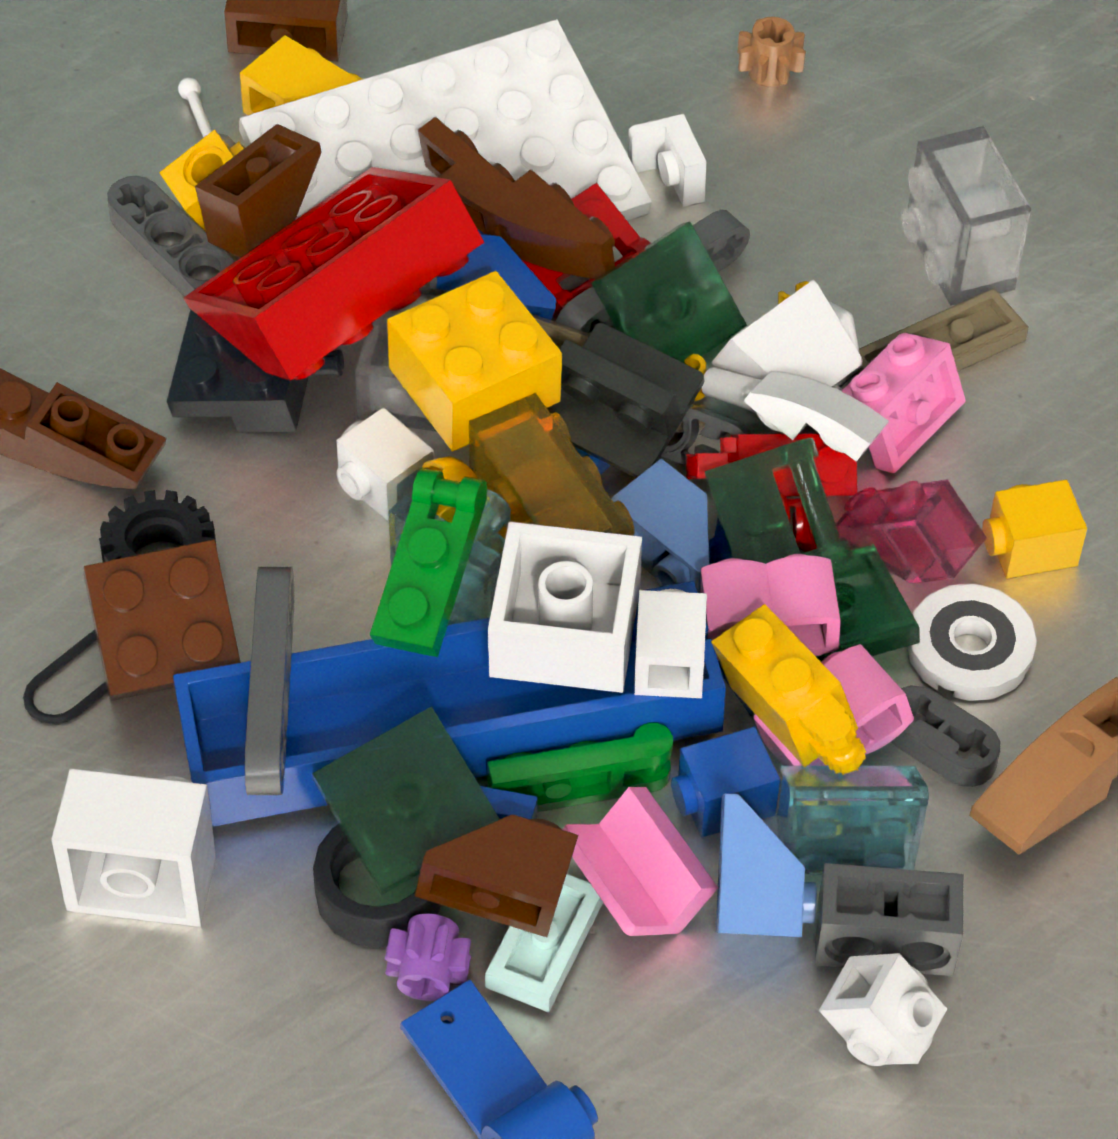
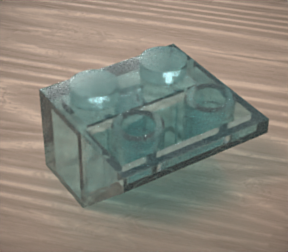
[776,766,929,875]

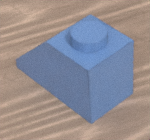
[716,793,817,937]

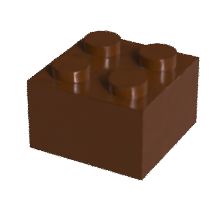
[83,540,241,701]

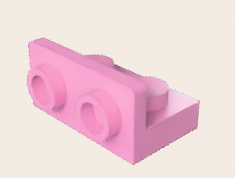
[841,333,966,474]

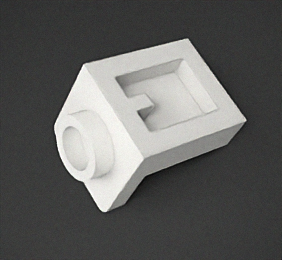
[628,114,707,207]

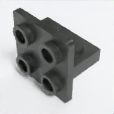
[539,323,705,478]

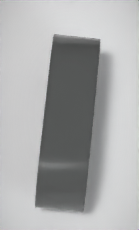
[891,685,1000,787]

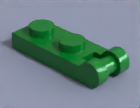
[370,468,487,658]
[487,723,673,812]

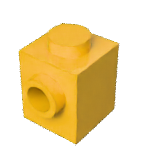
[982,479,1087,579]

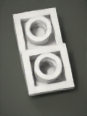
[743,371,889,461]

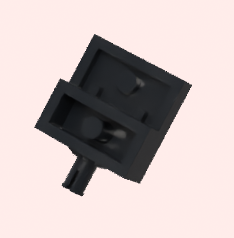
[166,309,344,433]

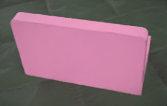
[562,787,718,936]

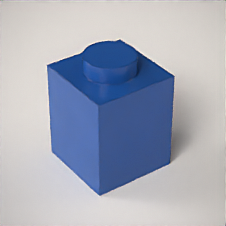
[671,726,781,838]

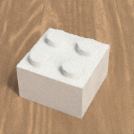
[488,522,642,693]
[51,768,216,927]

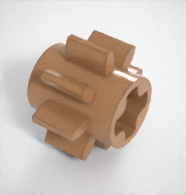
[737,17,806,87]

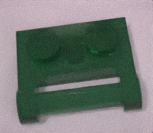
[704,438,854,567]

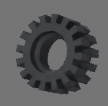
[99,490,217,562]

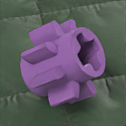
[385,914,471,1001]

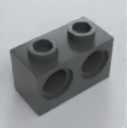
[815,863,964,976]

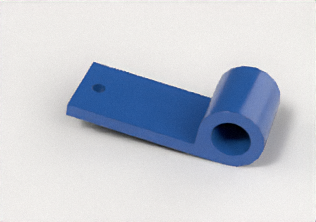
[400,980,598,1139]

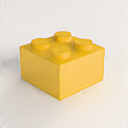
[387,271,562,452]

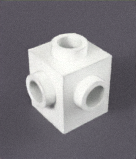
[819,953,947,1066]

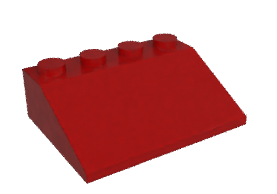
[183,167,484,381]

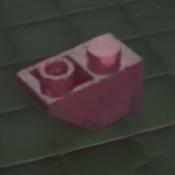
[829,479,987,584]

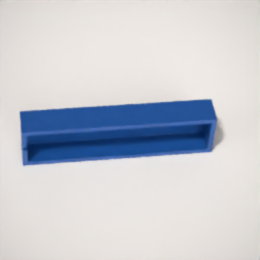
[173,581,726,827]

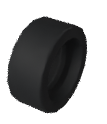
[313,811,441,948]

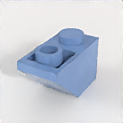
[607,458,709,593]

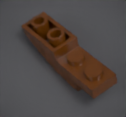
[418,116,616,280]
[0,368,167,489]

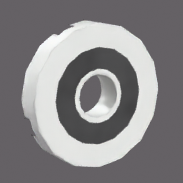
[906,583,1037,701]

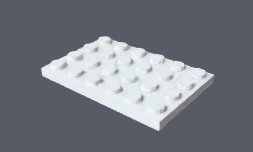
[239,19,652,289]

